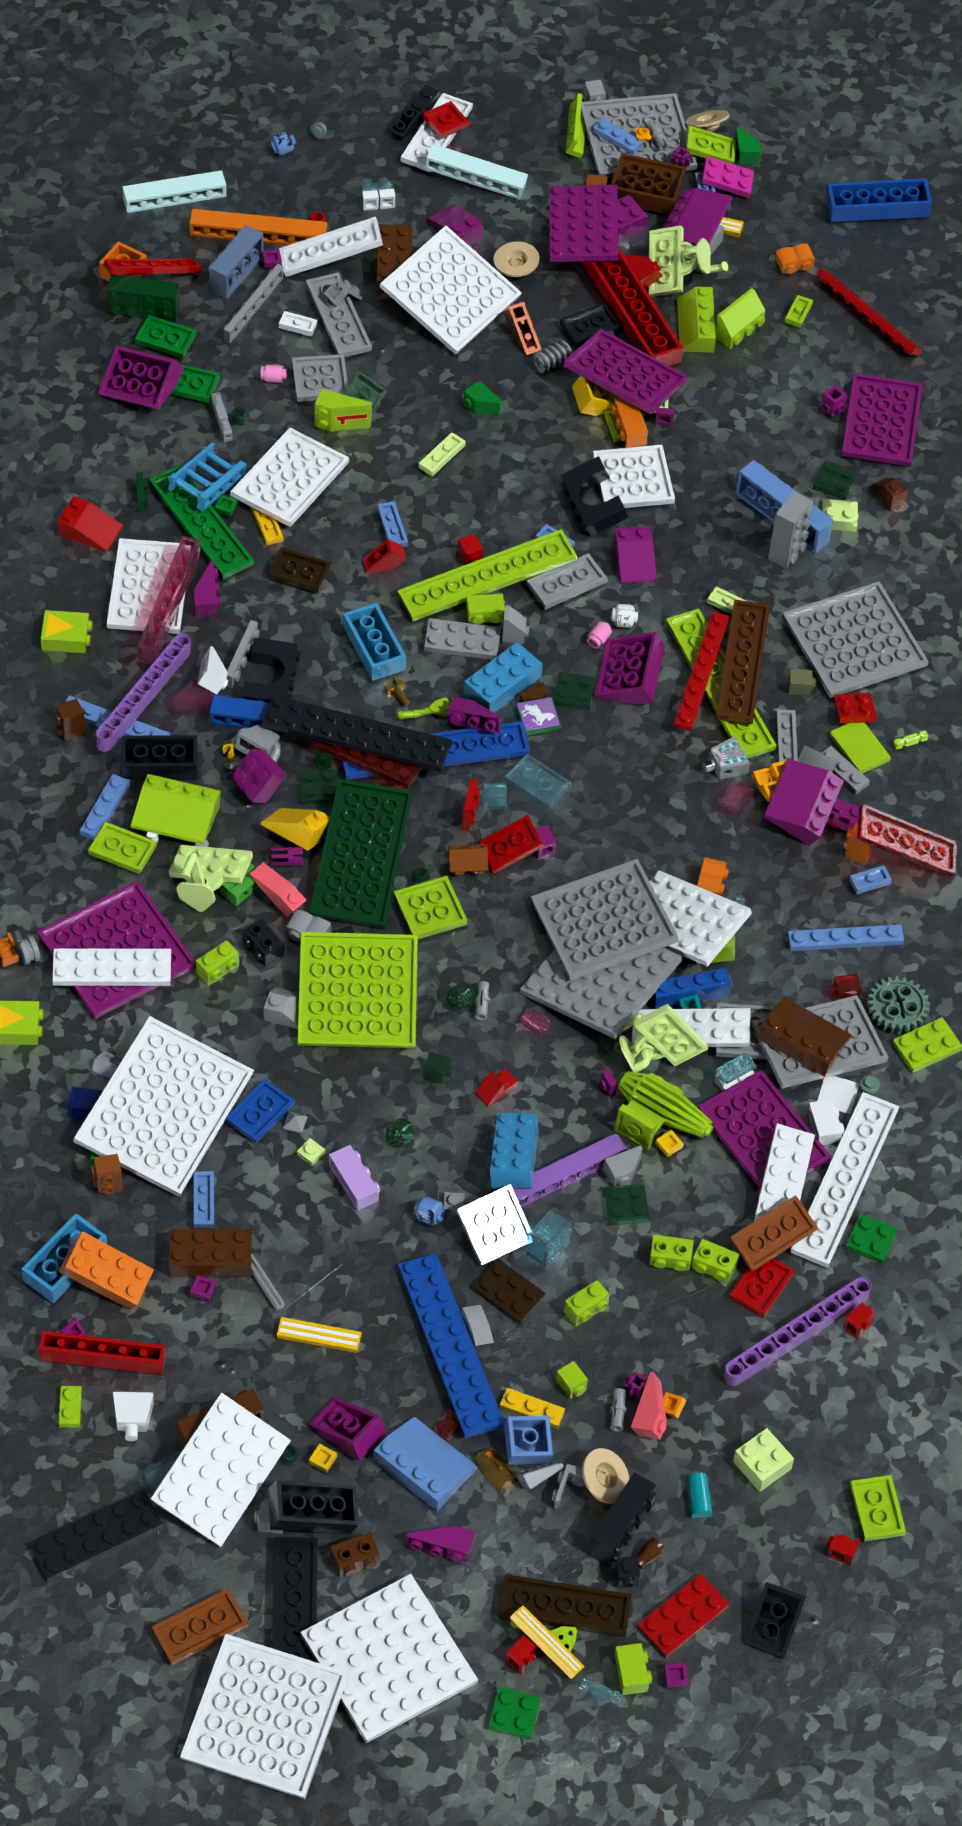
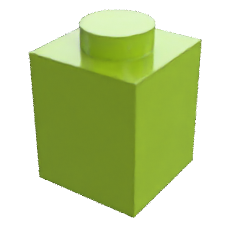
[556,1361,588,1399]

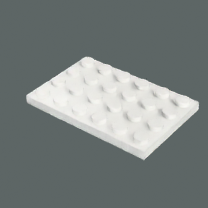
[231,428,349,527]
[107,538,192,634]
[649,870,752,967]
[150,1393,291,1547]

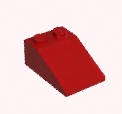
[57,496,123,553]

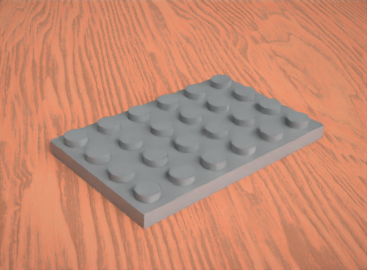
[751,995,889,1089]

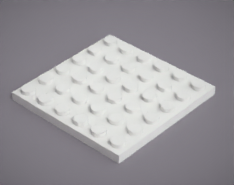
[379,226,522,355]
[300,1574,478,1743]
[180,1634,349,1799]

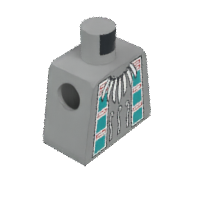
[702,737,750,779]

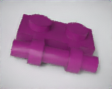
[826,799,868,833]

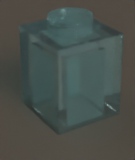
[480,783,507,809]

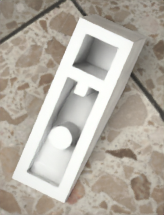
[198,646,228,694]

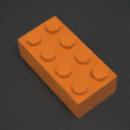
[59,1231,154,1310]

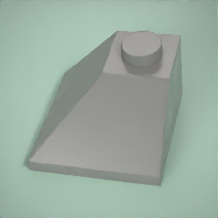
[264,987,299,1029]

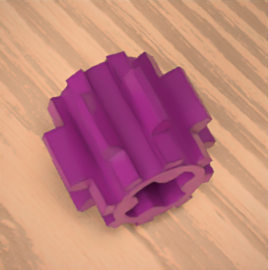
[670,147,692,168]
[624,1372,647,1399]

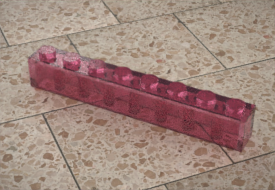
[137,536,200,664]

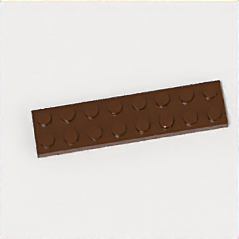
[716,599,770,724]

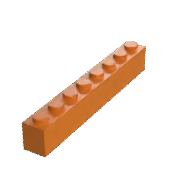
[190,209,328,245]

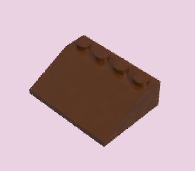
[611,153,686,215]
[757,997,852,1077]

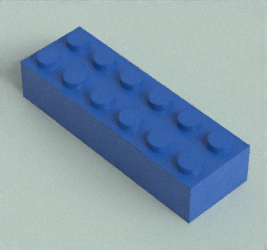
[825,178,932,222]

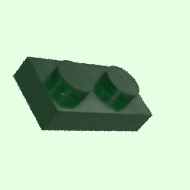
[136,472,149,512]

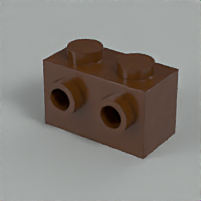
[54,698,86,741]
[330,1532,380,1577]

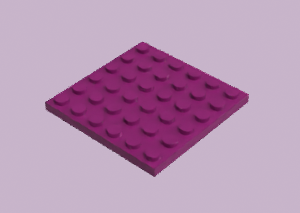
[37,881,196,1019]

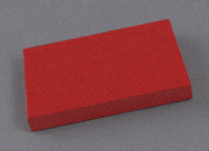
[478,815,544,874]
[729,1258,795,1318]

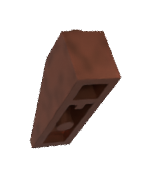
[503,302,541,356]

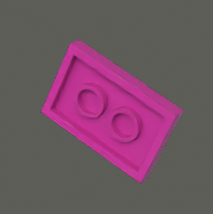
[701,156,754,198]

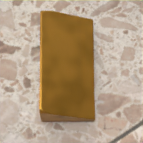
[473,1447,517,1491]

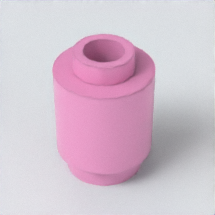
[261,365,287,383]
[587,622,612,649]

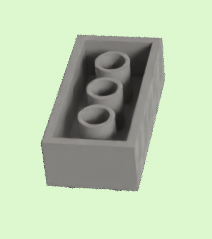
[768,491,813,569]

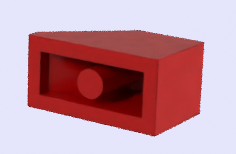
[625,254,663,288]
[362,539,406,573]

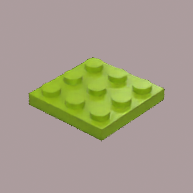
[393,876,468,939]

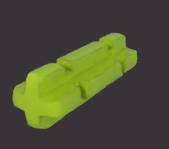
[893,730,928,750]

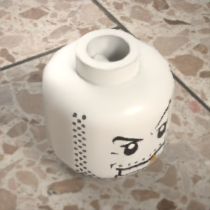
[611,604,638,628]

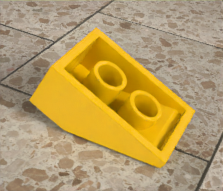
[572,376,618,416]
[261,808,330,851]

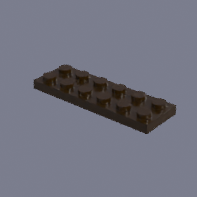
[498,1574,632,1637]

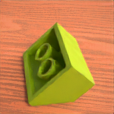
[715,288,766,349]

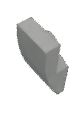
[798,745,838,773]
[461,1305,494,1347]

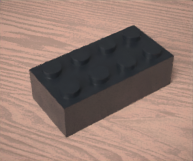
[121,735,198,779]
[588,1472,657,1568]
[268,1480,359,1534]

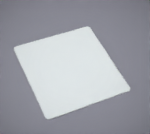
[817,1076,859,1114]

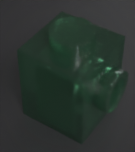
[423,1052,454,1084]

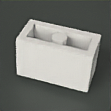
[807,1099,844,1145]

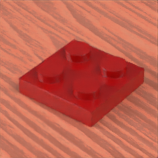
[423,101,469,138]
[834,693,877,723]
[462,779,481,832]

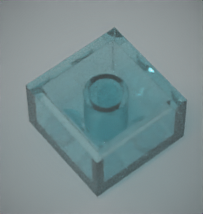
[526,1207,573,1267]

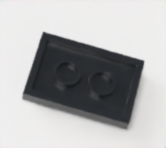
[560,302,622,347]

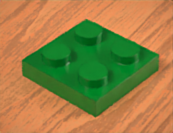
[845,1213,898,1264]
[488,1687,541,1740]

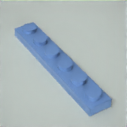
[65,695,170,736]
[787,925,904,951]

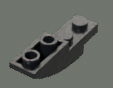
[389,84,440,138]

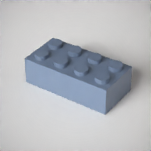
[208,225,263,300]

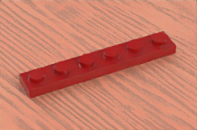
[103,259,201,275]

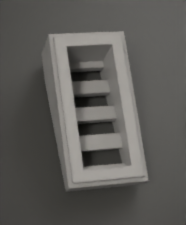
[515,1462,564,1489]

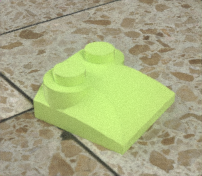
[822,499,858,532]

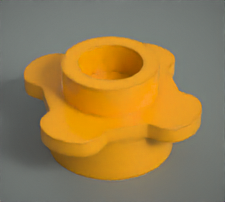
[634,128,652,143]

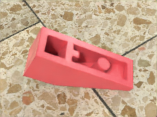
[249,862,306,918]
[631,1372,667,1440]

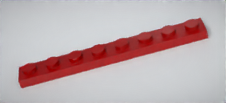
[817,268,923,356]
[674,611,730,732]

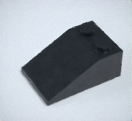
[744,1582,808,1658]

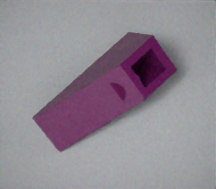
[194,561,221,616]
[447,697,501,734]
[406,1526,475,1563]

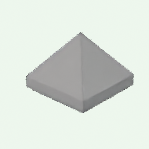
[225,758,244,772]
[283,1111,308,1134]

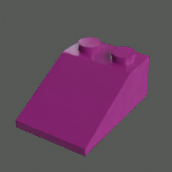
[427,205,484,246]
[613,526,657,584]
[308,1397,386,1461]

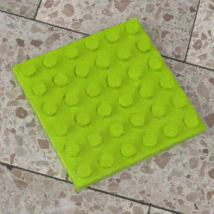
[298,932,418,1049]

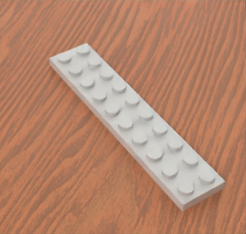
[791,1092,900,1268]

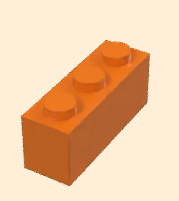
[611,397,648,448]

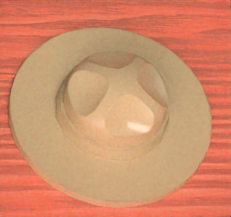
[685,110,729,132]
[494,242,539,277]
[582,1448,629,1504]

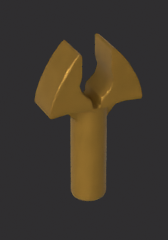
[386,677,410,707]

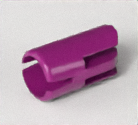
[268,847,303,866]

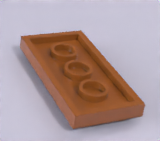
[729,1195,819,1272]
[151,1588,248,1666]

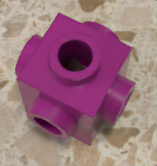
[820,384,847,417]

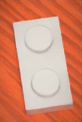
[279,311,317,337]

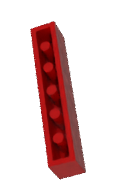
[39,1331,166,1375]

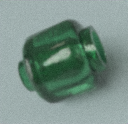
[446,983,475,1011]
[386,1118,415,1148]

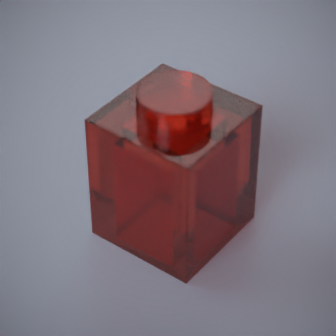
[830,974,862,1000]

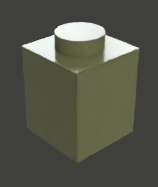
[788,669,816,696]

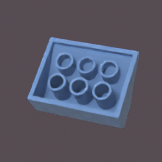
[373,1417,478,1511]

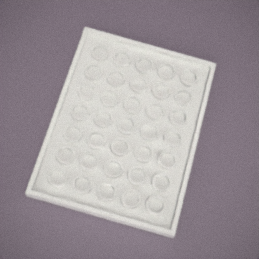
[73,1016,254,1197]

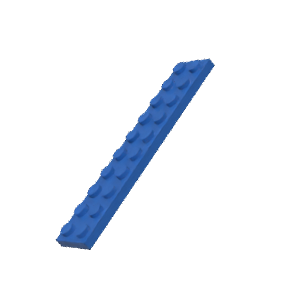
[340,721,530,780]
[398,1253,504,1438]

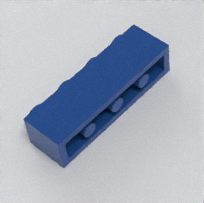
[210,695,284,734]
[651,968,731,1009]

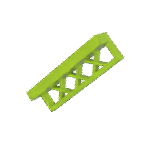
[565,93,585,158]

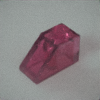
[170,679,212,715]
[720,781,757,812]

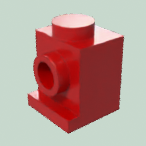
[843,1302,875,1340]
[826,1533,860,1566]
[505,1635,538,1675]

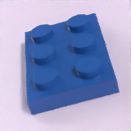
[226,1079,295,1144]

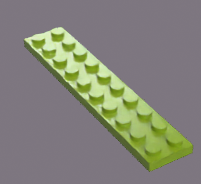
[398,529,577,622]
[666,608,777,759]

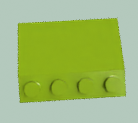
[131,774,221,845]

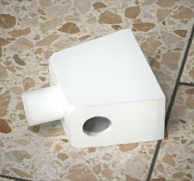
[113,1392,154,1441]

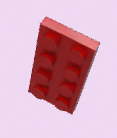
[637,1574,729,1658]

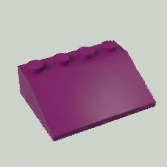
[664,188,733,246]
[98,346,184,410]
[594,632,665,705]
[763,759,844,846]

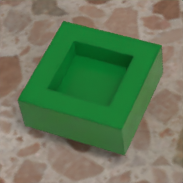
[214,494,238,517]

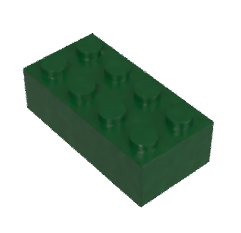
[107,274,180,322]

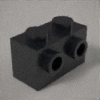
[242,918,285,966]

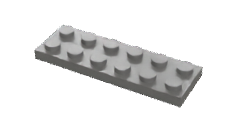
[306,273,372,358]

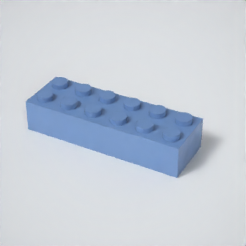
[736,460,833,554]

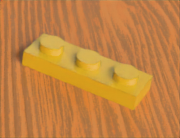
[499,1388,565,1430]

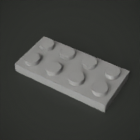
[527,553,607,610]
[424,618,501,660]

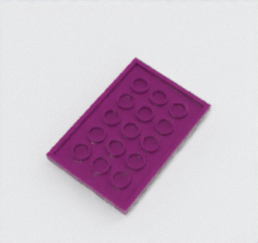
[550,185,619,262]
[563,329,688,414]
[841,373,922,467]
[698,1070,832,1189]

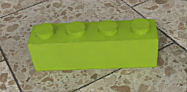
[677,287,716,353]

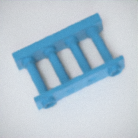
[168,442,247,512]

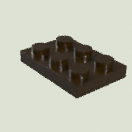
[268,547,332,593]
[472,1259,546,1325]

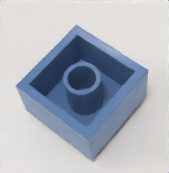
[504,1415,553,1465]

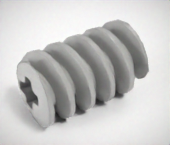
[534,340,573,373]

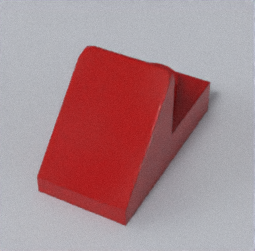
[475,1069,518,1107]

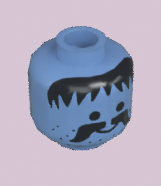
[270,131,296,156]
[414,1197,445,1226]

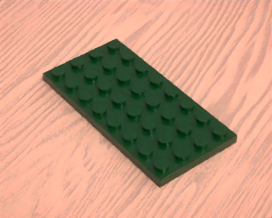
[309,779,413,929]

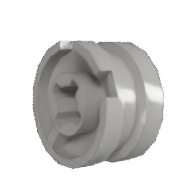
[17,935,41,965]

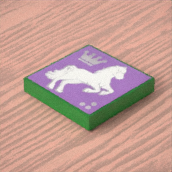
[516,697,561,736]

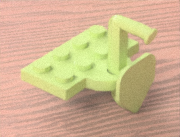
[649,226,728,297]
[169,845,253,912]
[619,1004,708,1072]

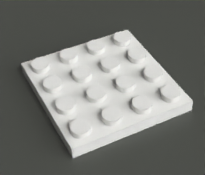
[592,445,675,508]

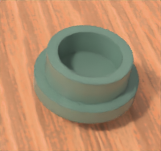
[310,122,327,139]
[860,1075,880,1095]

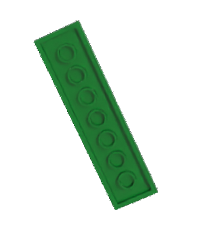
[149,465,254,579]

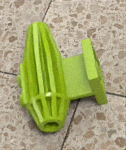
[614,1071,714,1151]

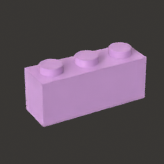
[329,1145,380,1211]

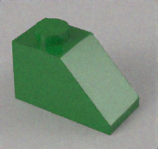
[735,128,762,164]
[463,381,503,415]

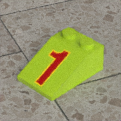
[314,389,372,432]

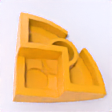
[751,760,787,801]

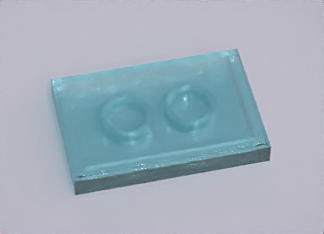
[504,754,572,810]

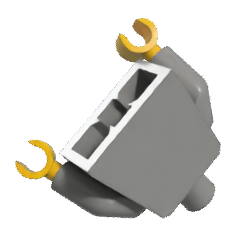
[222,724,281,763]

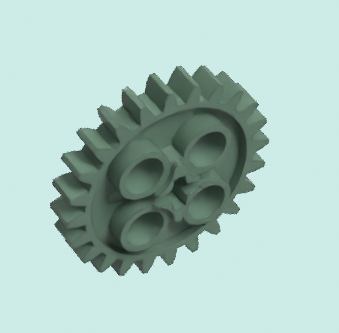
[867,976,930,1034]

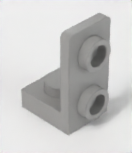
[324,278,363,306]
[552,1464,586,1510]

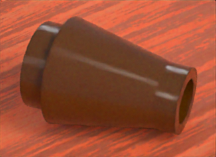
[520,682,548,702]
[637,1537,665,1569]

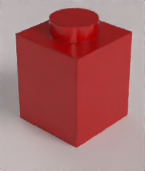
[458,534,483,565]

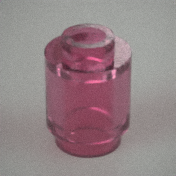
[521,1009,551,1035]

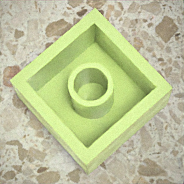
[733,1428,794,1492]

